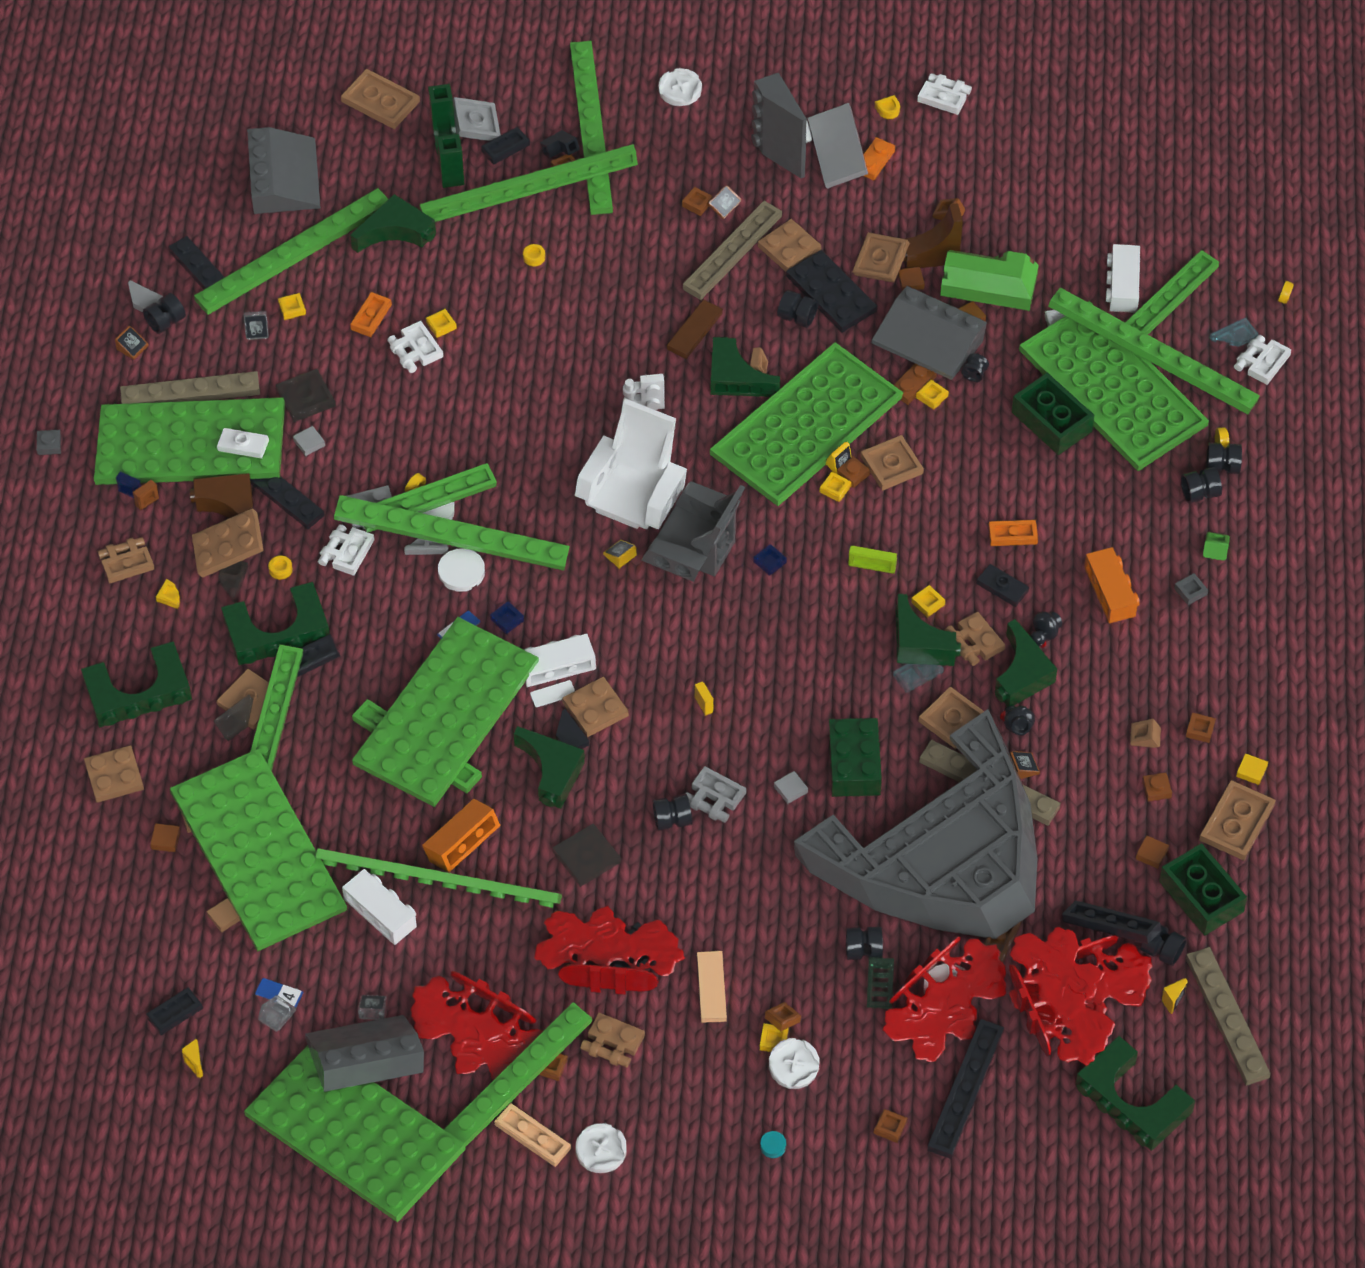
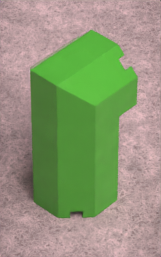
[941,250,1039,311]

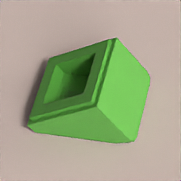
[1203,532,1230,561]

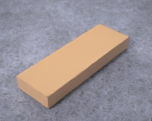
[697,951,727,1023]
[494,1103,571,1167]

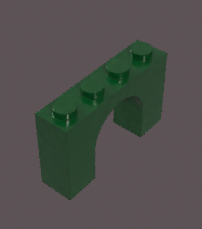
[428,84,465,188]
[221,582,330,665]
[81,641,192,727]
[1076,1036,1195,1151]

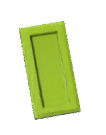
[848,546,897,574]

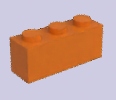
[1084,547,1140,623]
[422,799,500,873]

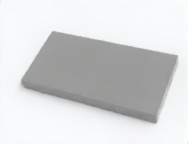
[808,103,869,189]

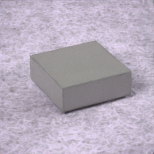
[293,426,325,456]
[774,771,808,804]

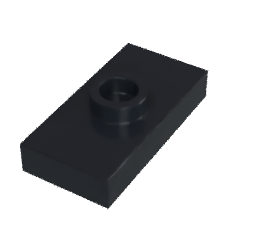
[481,127,530,165]
[976,564,1029,607]
[297,634,340,677]
[146,987,203,1035]

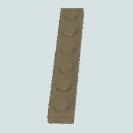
[683,201,782,300]
[120,371,260,404]
[919,740,1060,826]
[1186,947,1271,1086]

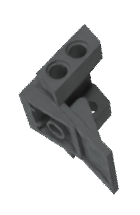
[641,481,745,582]

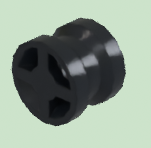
[961,353,989,382]

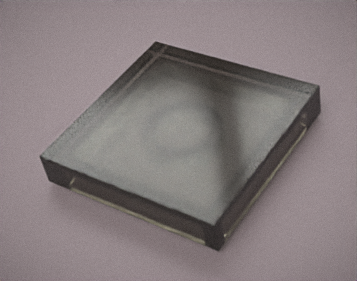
[275,369,336,422]
[553,823,621,887]

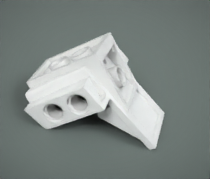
[575,398,687,530]

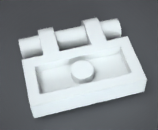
[917,73,972,115]
[387,321,443,373]
[1234,335,1291,385]
[623,374,665,410]
[318,524,374,575]

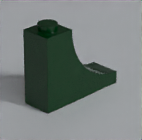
[350,194,436,253]
[711,337,780,397]
[895,594,961,666]
[994,619,1057,706]
[514,726,585,809]

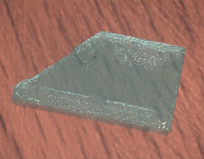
[1210,318,1258,347]
[893,664,944,693]

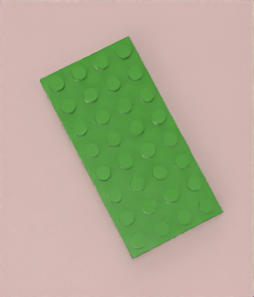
[1019,301,1209,471]
[710,342,903,506]
[94,398,285,485]
[352,617,539,807]
[170,749,347,952]
[244,1045,466,1222]

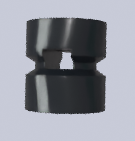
[777,290,818,328]
[143,293,186,334]
[1206,442,1242,474]
[1181,467,1222,503]
[652,794,692,831]
[1140,925,1187,967]
[846,927,883,960]

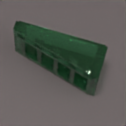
[867,958,894,1009]

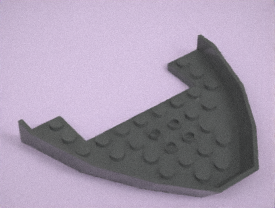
[794,709,1038,939]

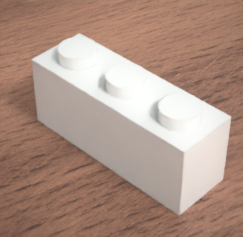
[1106,244,1140,313]
[524,634,596,687]
[342,869,417,945]

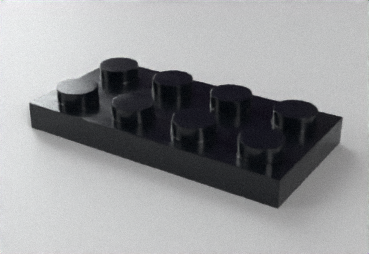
[786,250,878,333]

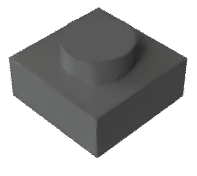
[37,430,61,455]
[1174,573,1208,605]

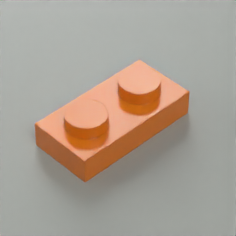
[864,137,895,180]
[350,292,392,337]
[988,520,1038,546]

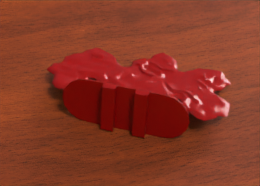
[534,905,685,995]
[1009,927,1115,1066]
[1009,935,1153,1040]
[883,936,1006,1062]
[410,971,543,1080]

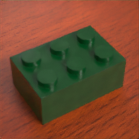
[1012,372,1095,455]
[828,718,882,797]
[1159,843,1247,936]

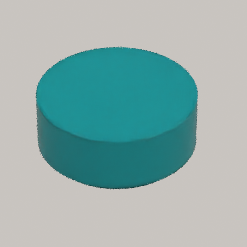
[760,1131,786,1158]

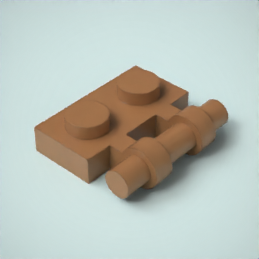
[97,537,154,584]
[945,612,1005,666]
[581,1013,645,1067]

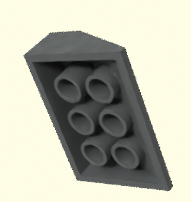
[751,72,807,178]
[247,127,321,214]
[872,286,987,380]
[305,1015,424,1092]

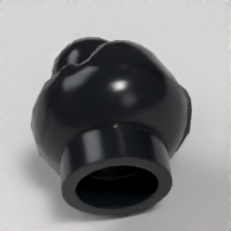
[1030,611,1062,648]
[1000,706,1035,735]

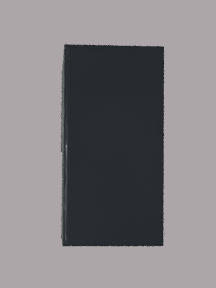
[540,130,580,158]

